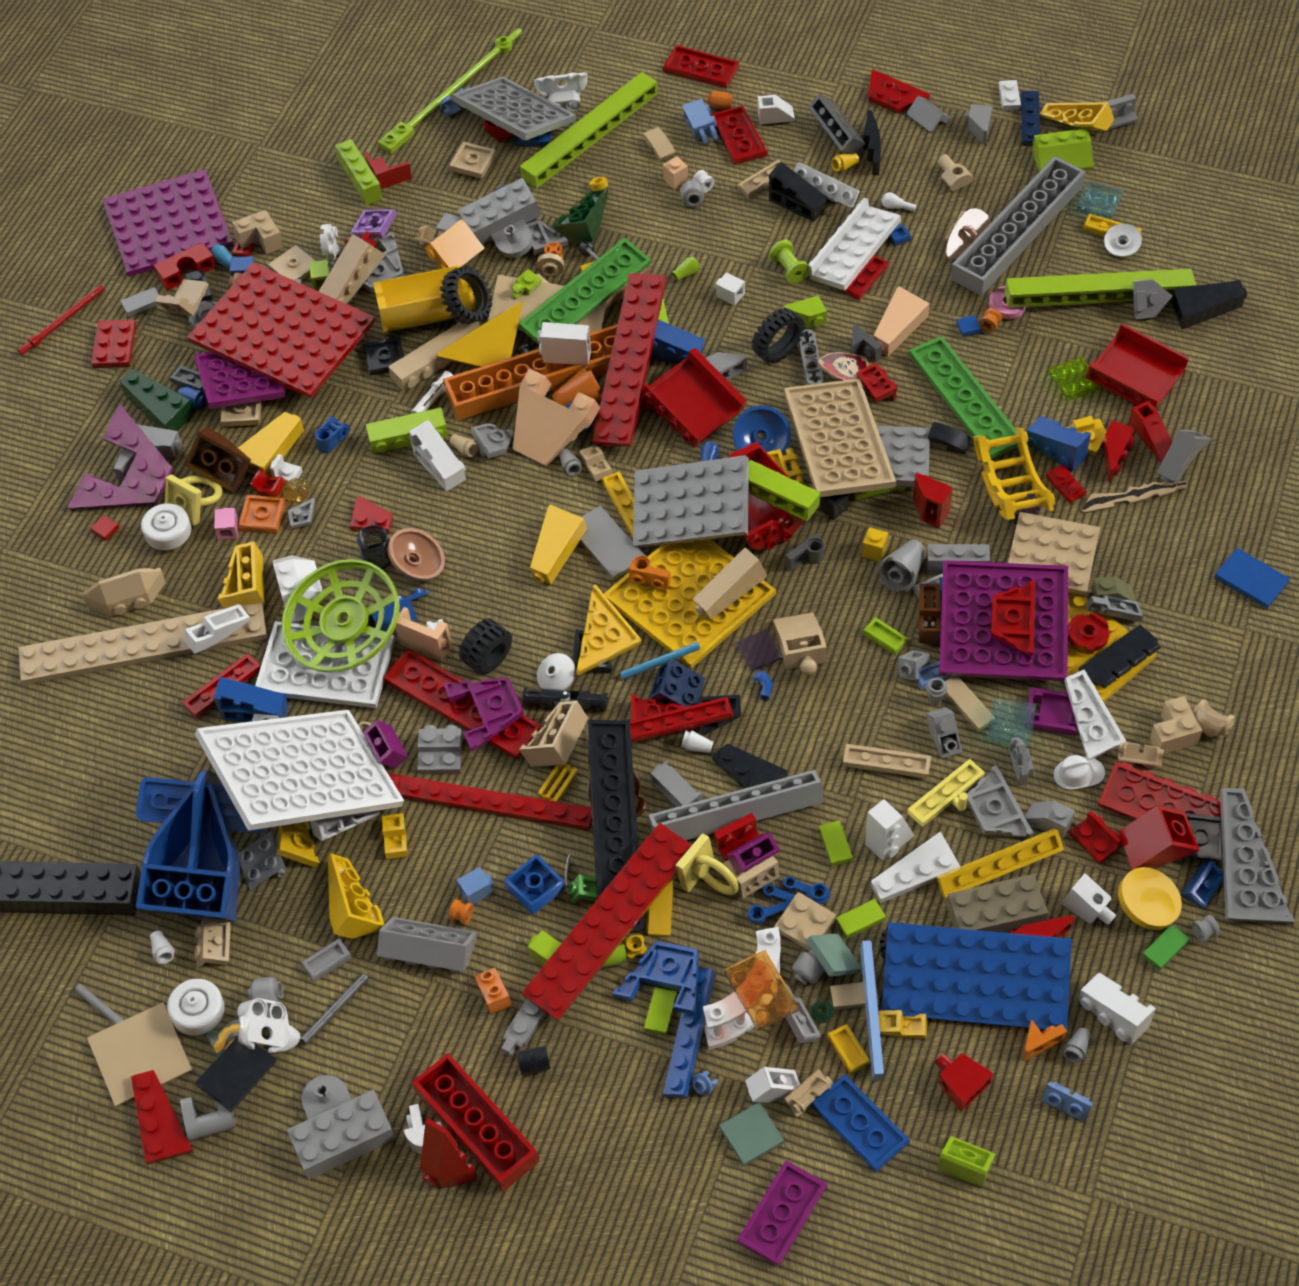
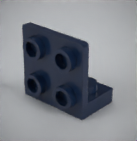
[648,659,705,707]

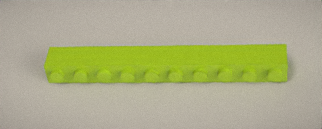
[520,72,658,189]
[1004,269,1196,308]

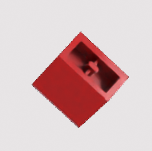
[913,472,953,528]

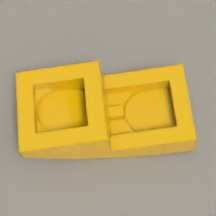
[382,813,408,859]
[879,1010,928,1039]

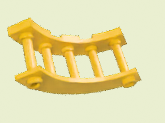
[973,427,1055,520]

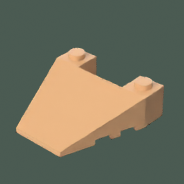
[513,369,600,466]

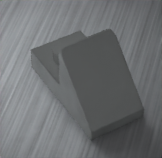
[851,325,882,362]

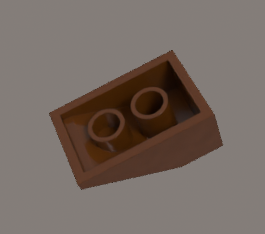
[184,427,251,493]

